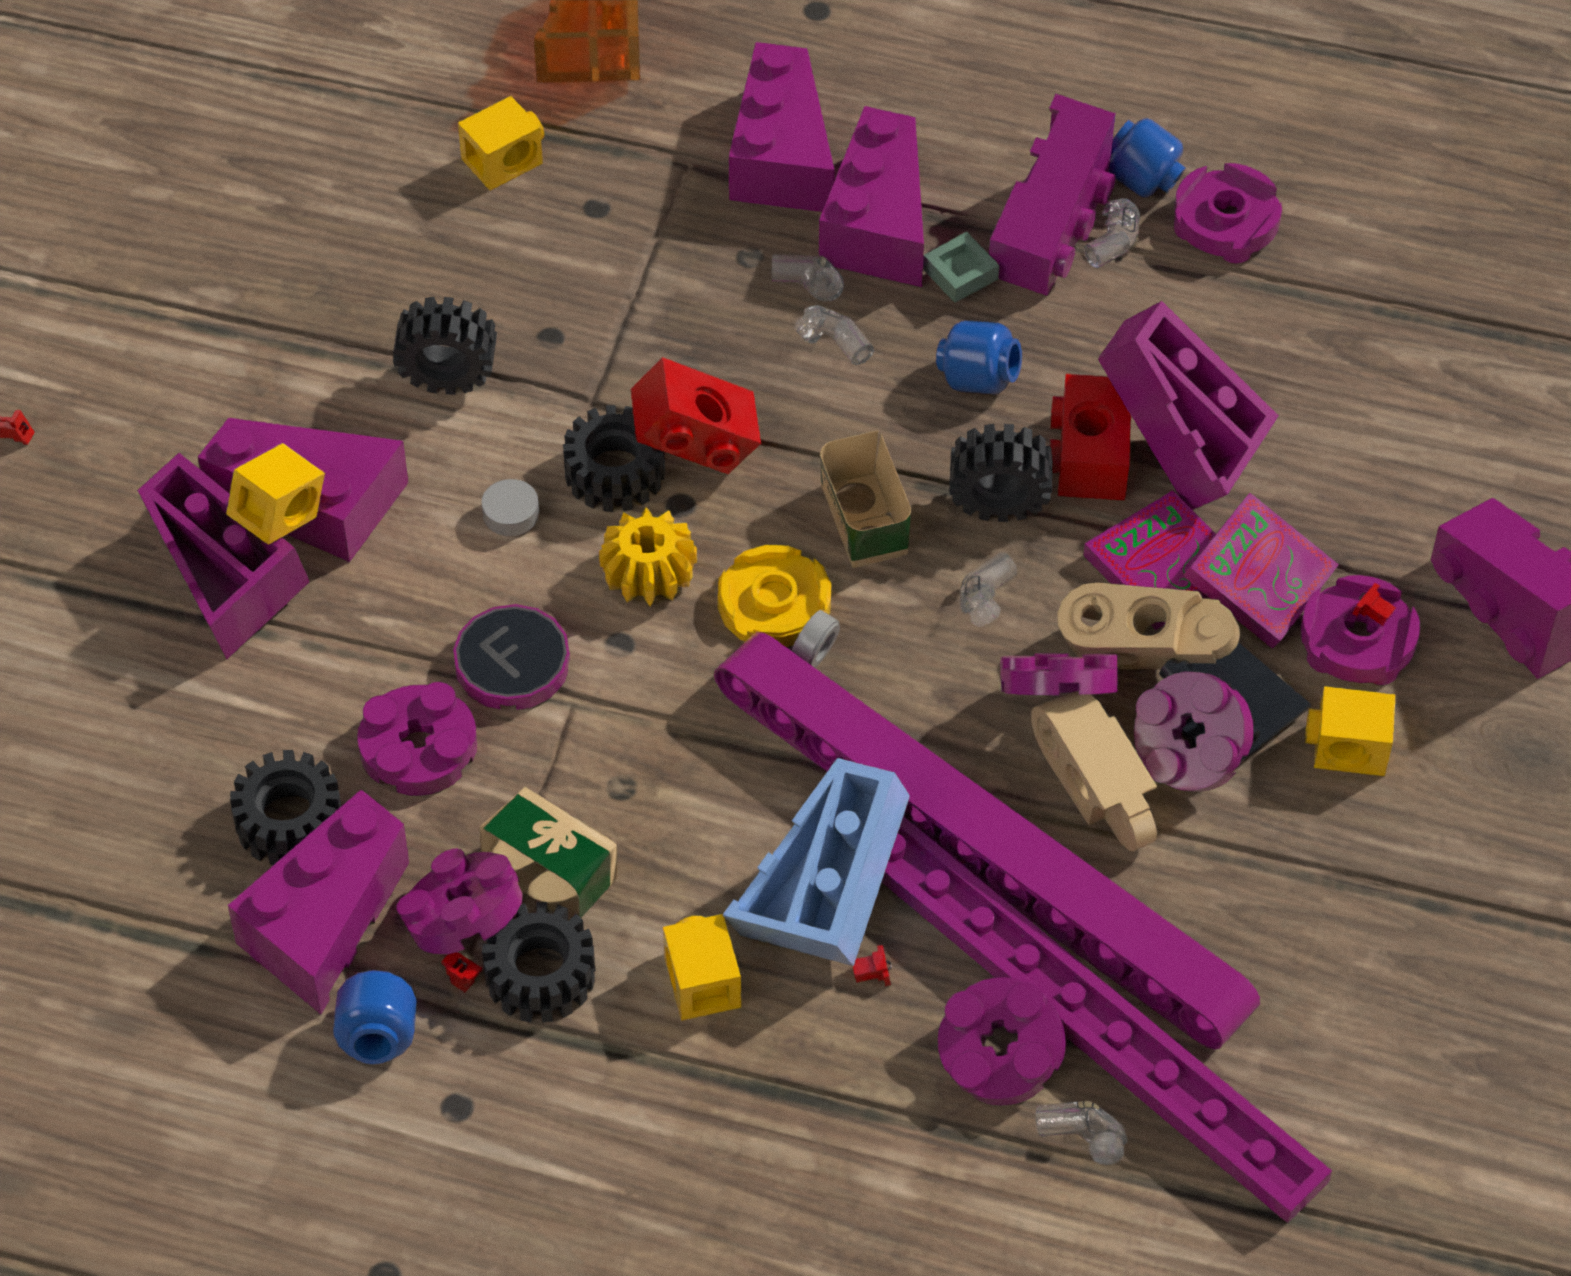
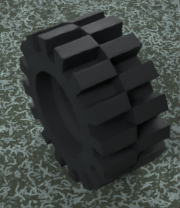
[392,296,497,395]
[563,405,665,512]
[949,423,1052,522]
[230,750,341,865]
[482,902,596,1023]

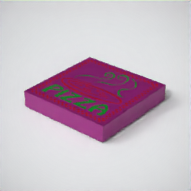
[1083,490,1216,630]
[1183,493,1339,649]

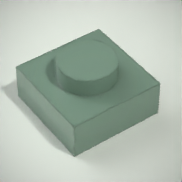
[923,232,999,303]

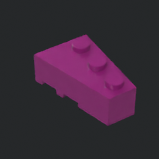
[729,42,835,212]
[989,94,1116,296]
[819,106,924,287]
[1098,301,1279,510]
[197,418,409,562]
[137,453,310,659]
[1430,497,1571,679]
[227,790,410,1015]

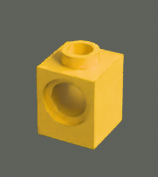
[458,96,545,191]
[226,443,325,545]
[1305,686,1395,776]
[663,914,741,1021]

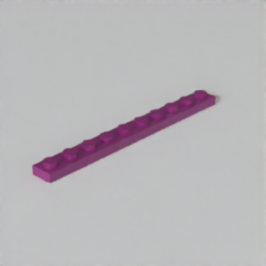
[881,816,1332,1223]

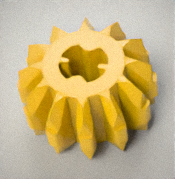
[599,507,697,607]

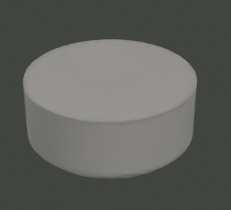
[482,479,539,536]
[791,610,840,668]

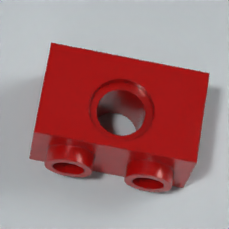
[630,357,761,475]
[1050,374,1131,501]

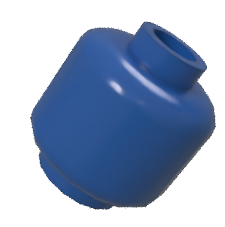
[1109,118,1186,198]
[936,321,1022,395]
[333,970,417,1064]

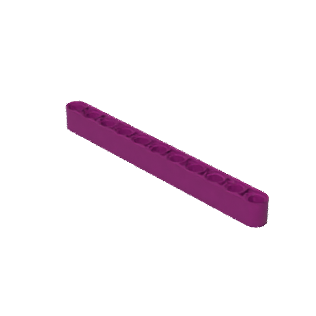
[714,632,1260,1050]

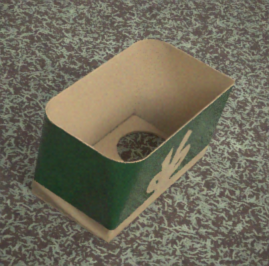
[820,430,911,568]
[479,787,617,921]

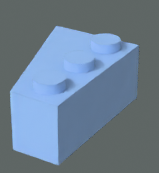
[723,758,910,966]

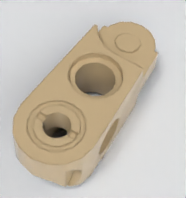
[1057,583,1240,670]
[1031,691,1157,852]

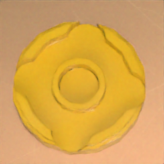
[717,545,831,648]

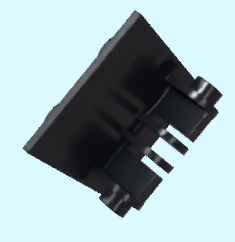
[1159,642,1311,763]

